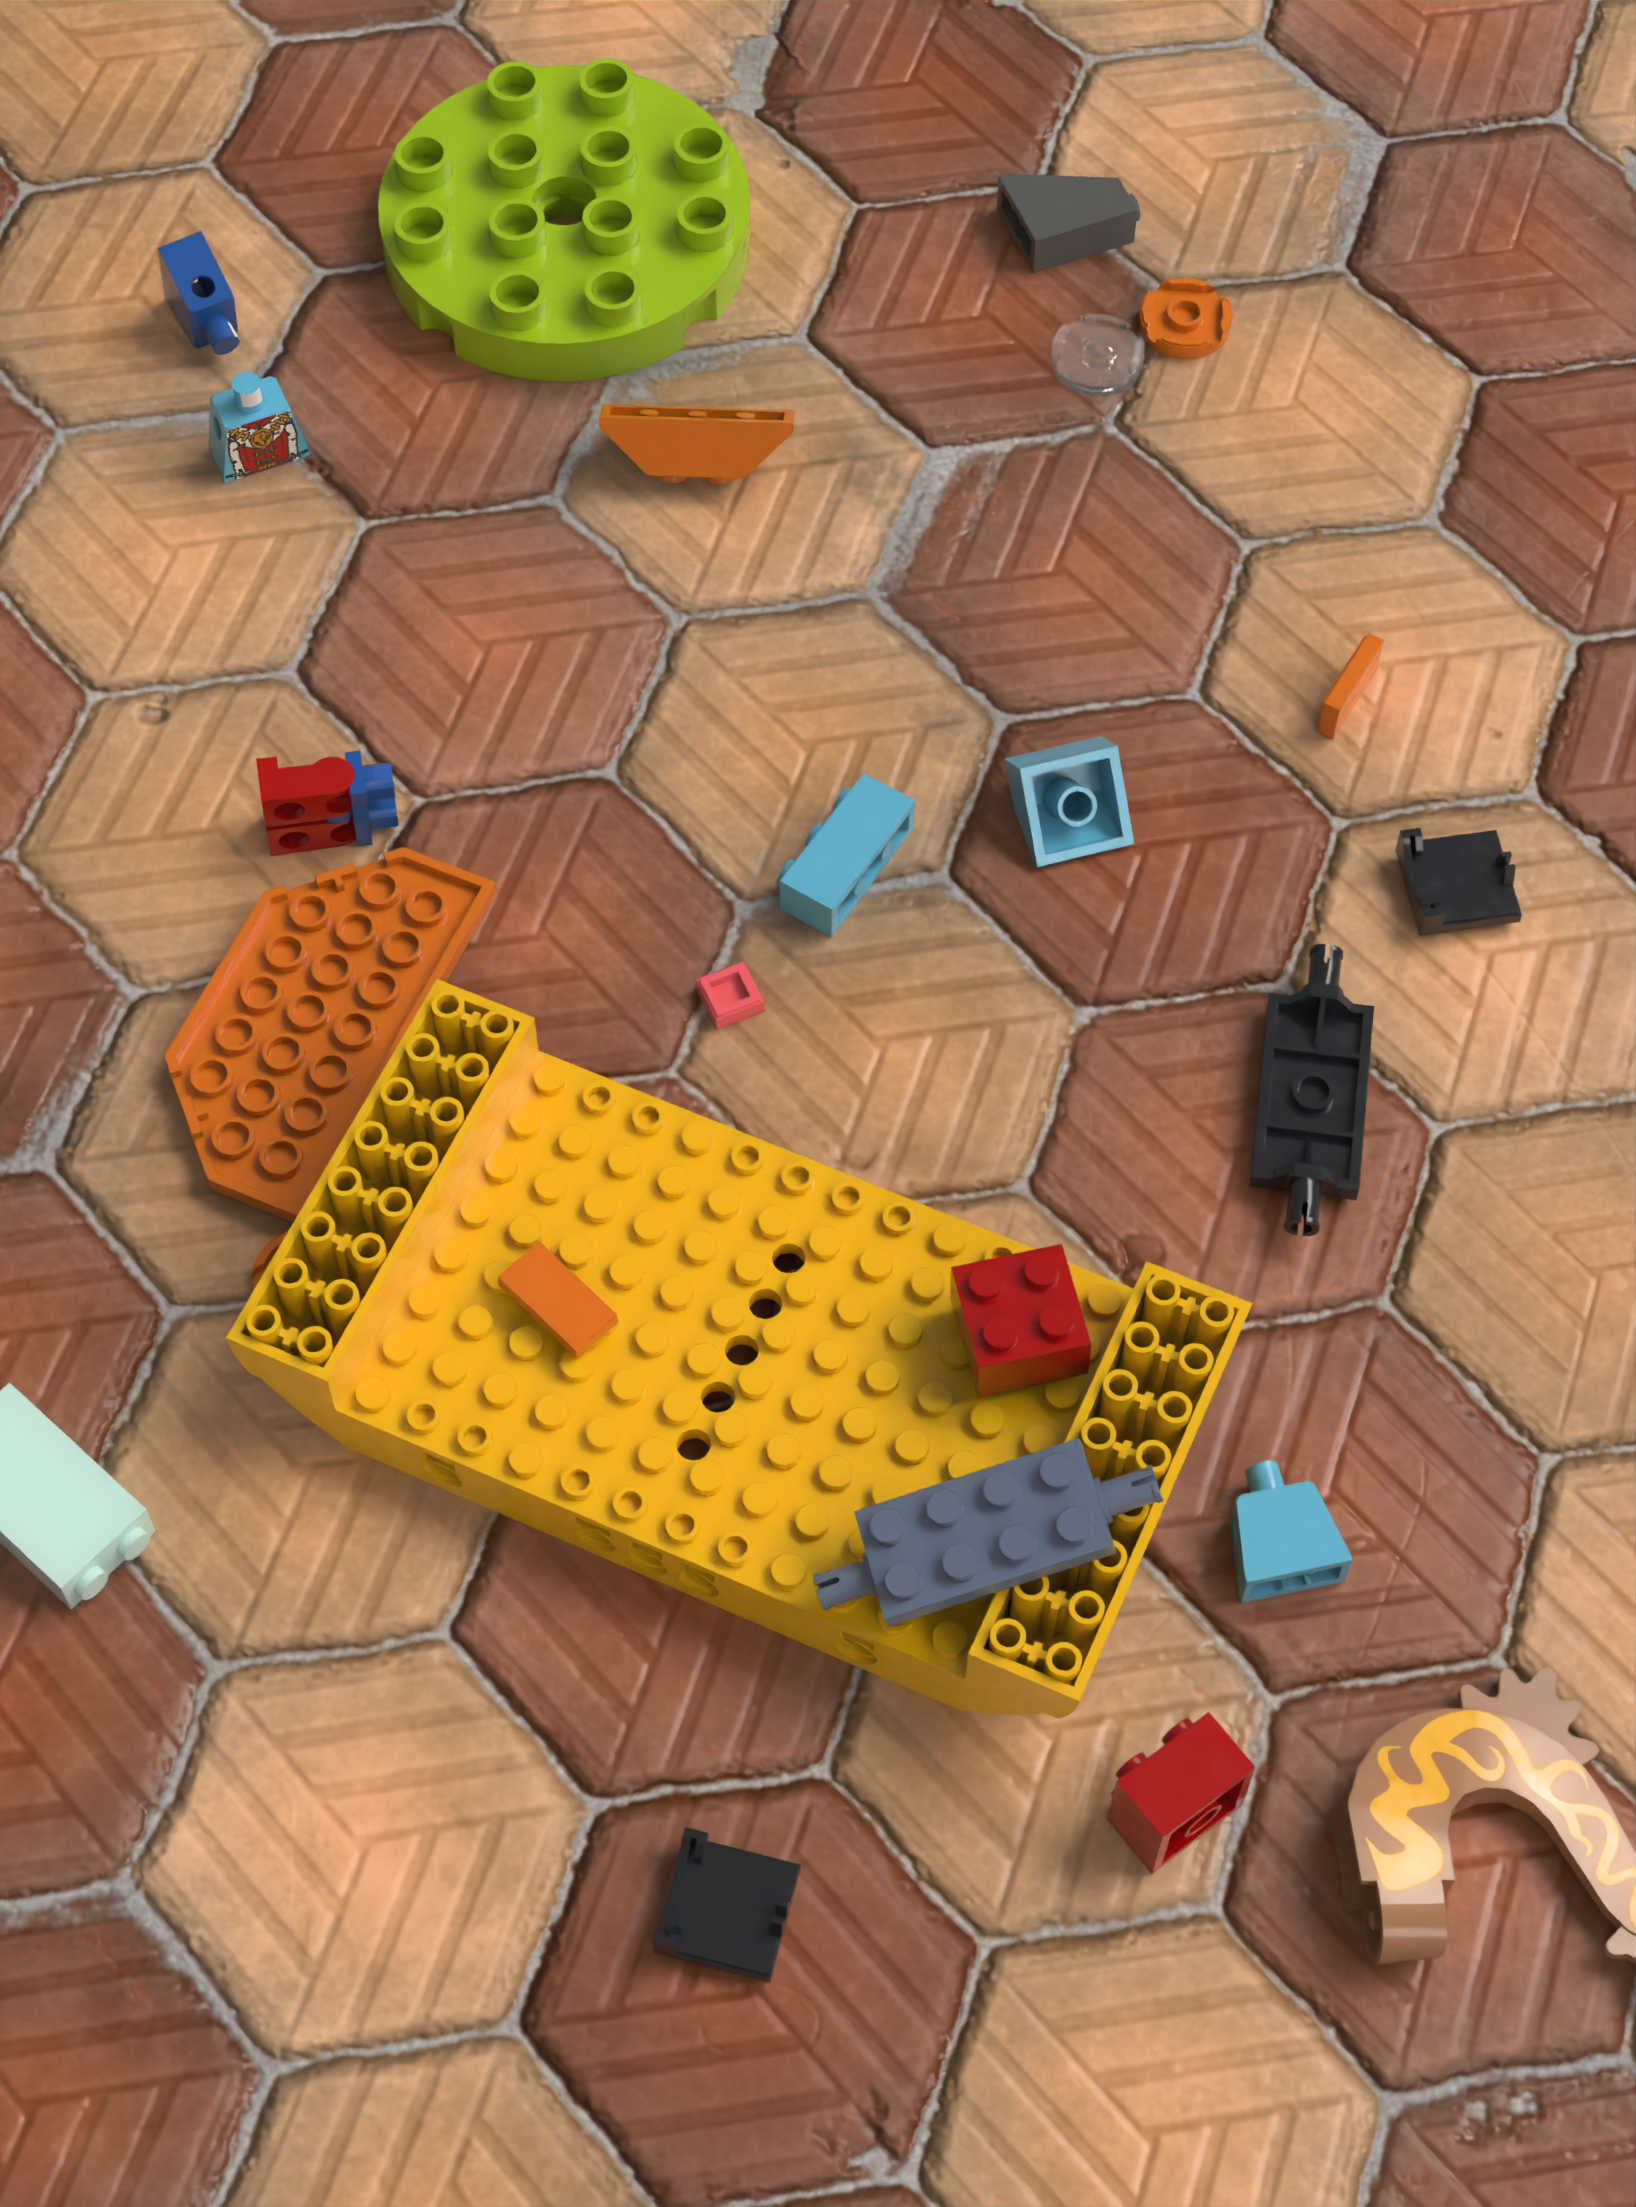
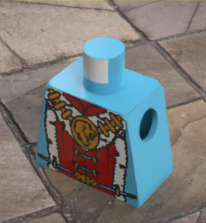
[209,372,311,484]

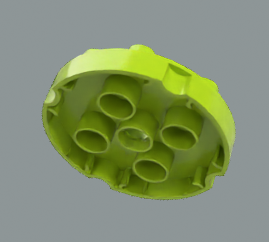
[378,58,750,382]

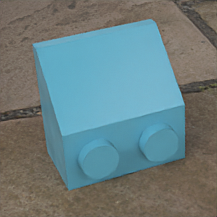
[1005,736,1134,867]

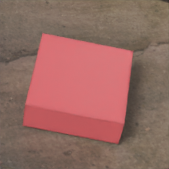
[695,961,764,1030]

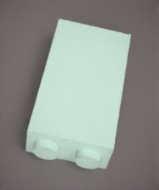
[0,1382,155,1609]

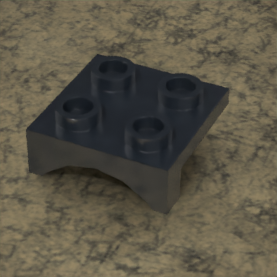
[1395,828,1522,936]
[653,1827,801,1983]

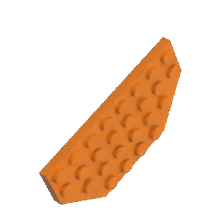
[164,847,497,1223]

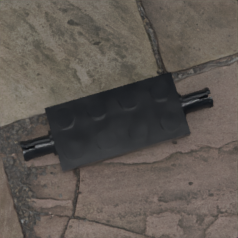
[1249,944,1374,1236]

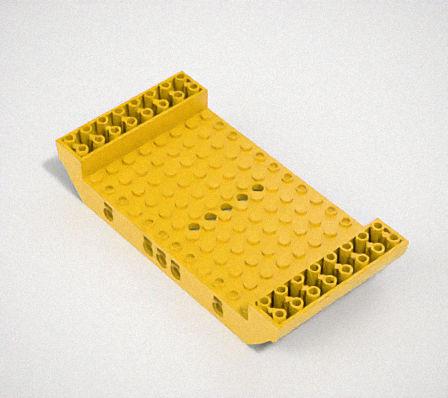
[226,979,1253,1719]

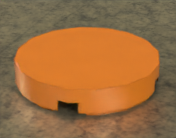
[1138,277,1233,359]

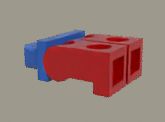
[256,750,399,857]

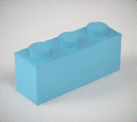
[777,773,915,937]

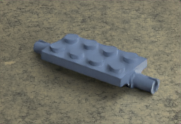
[813,1438,1163,1627]

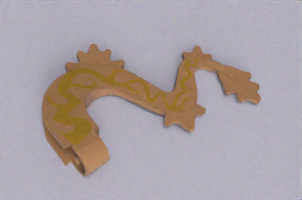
[1333,1666,1636,1965]

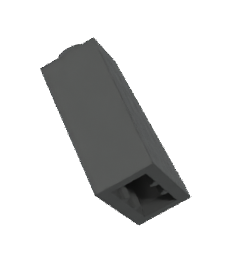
[997,174,1140,273]

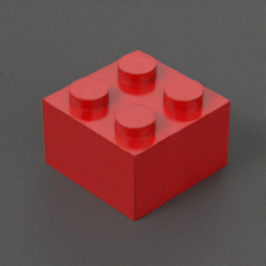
[950,1244,1091,1398]
[1107,1712,1255,1874]

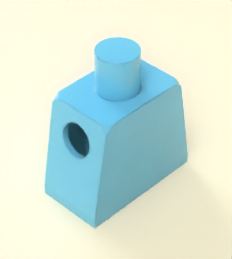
[1230,1461,1352,1603]

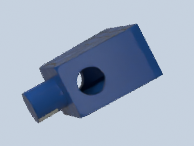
[157,231,240,355]

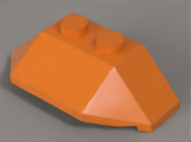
[599,404,795,484]

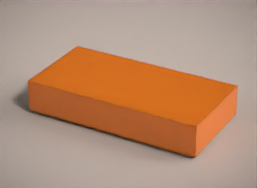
[1317,633,1384,739]
[498,1242,618,1359]

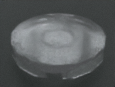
[1051,314,1144,396]

